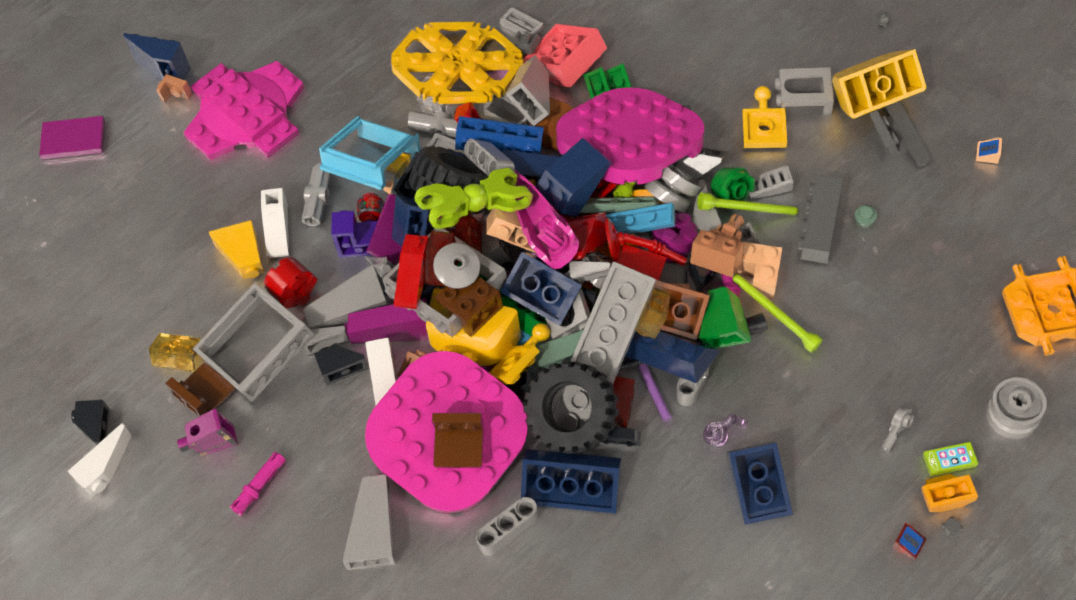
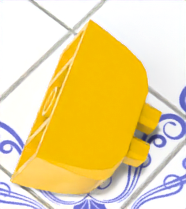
[832,49,926,119]
[426,288,521,366]

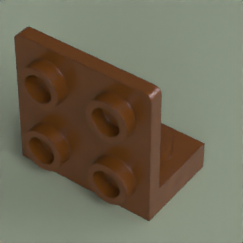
[435,276,503,337]
[165,363,235,417]
[432,413,484,468]

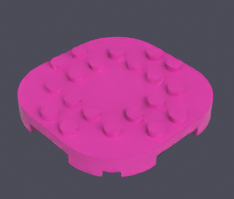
[556,88,704,185]
[365,351,528,514]

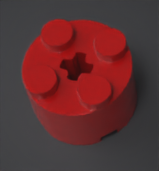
[264,257,318,309]

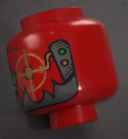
[357,193,384,222]

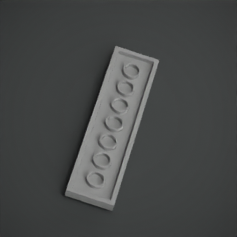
[552,262,657,454]

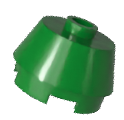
[711,167,755,210]

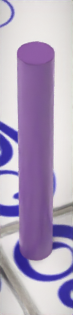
[638,363,672,421]

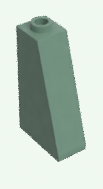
[531,330,583,370]

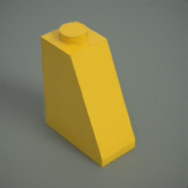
[209,220,265,279]

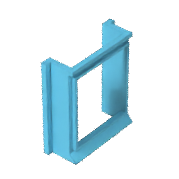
[319,116,423,190]

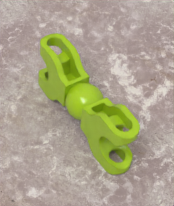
[414,168,533,229]

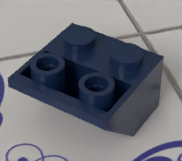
[391,195,435,247]

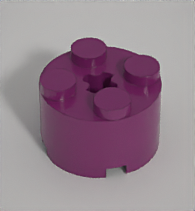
[649,213,698,263]

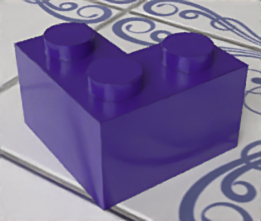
[331,210,378,258]

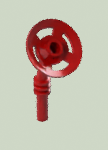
[605,218,687,266]

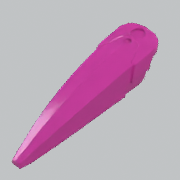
[514,170,579,269]

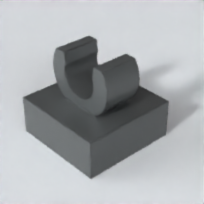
[514,31,541,54]

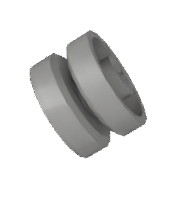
[645,164,702,213]
[986,377,1047,439]

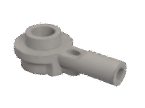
[881,407,914,451]

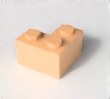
[735,241,782,300]

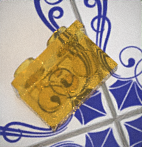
[149,333,201,372]

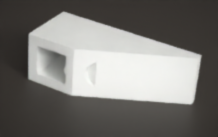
[261,188,289,258]

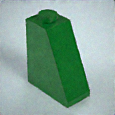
[699,287,751,348]

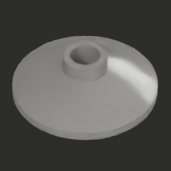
[433,243,480,289]

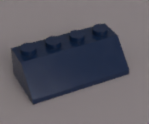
[625,324,719,383]
[521,449,622,514]

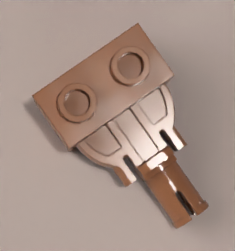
[690,214,744,277]

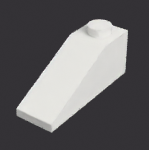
[68,423,132,498]

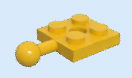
[742,86,787,148]
[489,323,550,384]

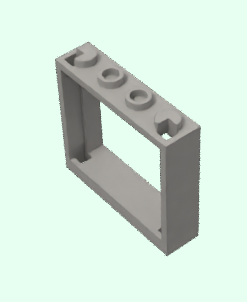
[382,229,507,337]
[193,283,314,402]

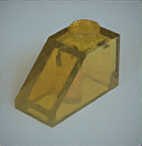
[635,287,670,339]

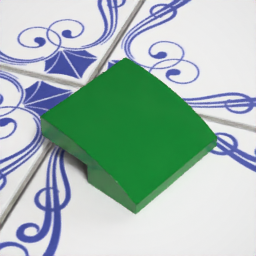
[583,63,633,99]

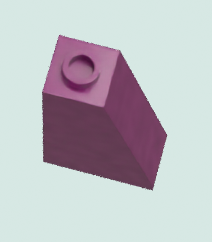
[344,298,429,344]

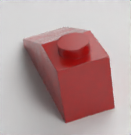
[394,234,433,309]

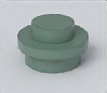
[854,205,877,227]

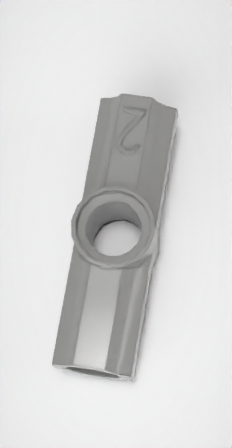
[407,111,458,138]
[301,163,331,227]

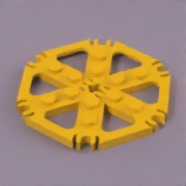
[391,22,524,104]

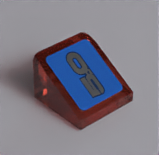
[893,523,926,560]

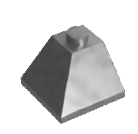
[676,147,727,180]

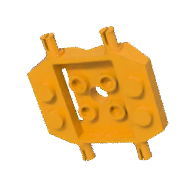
[1002,256,1076,356]

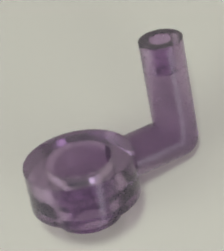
[703,414,748,447]

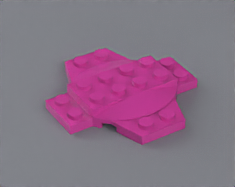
[183,61,304,160]

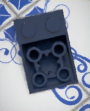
[123,33,191,81]

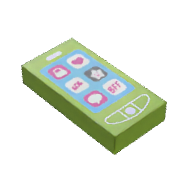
[923,442,978,477]

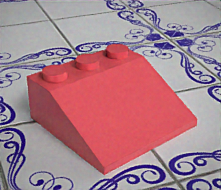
[523,24,607,87]

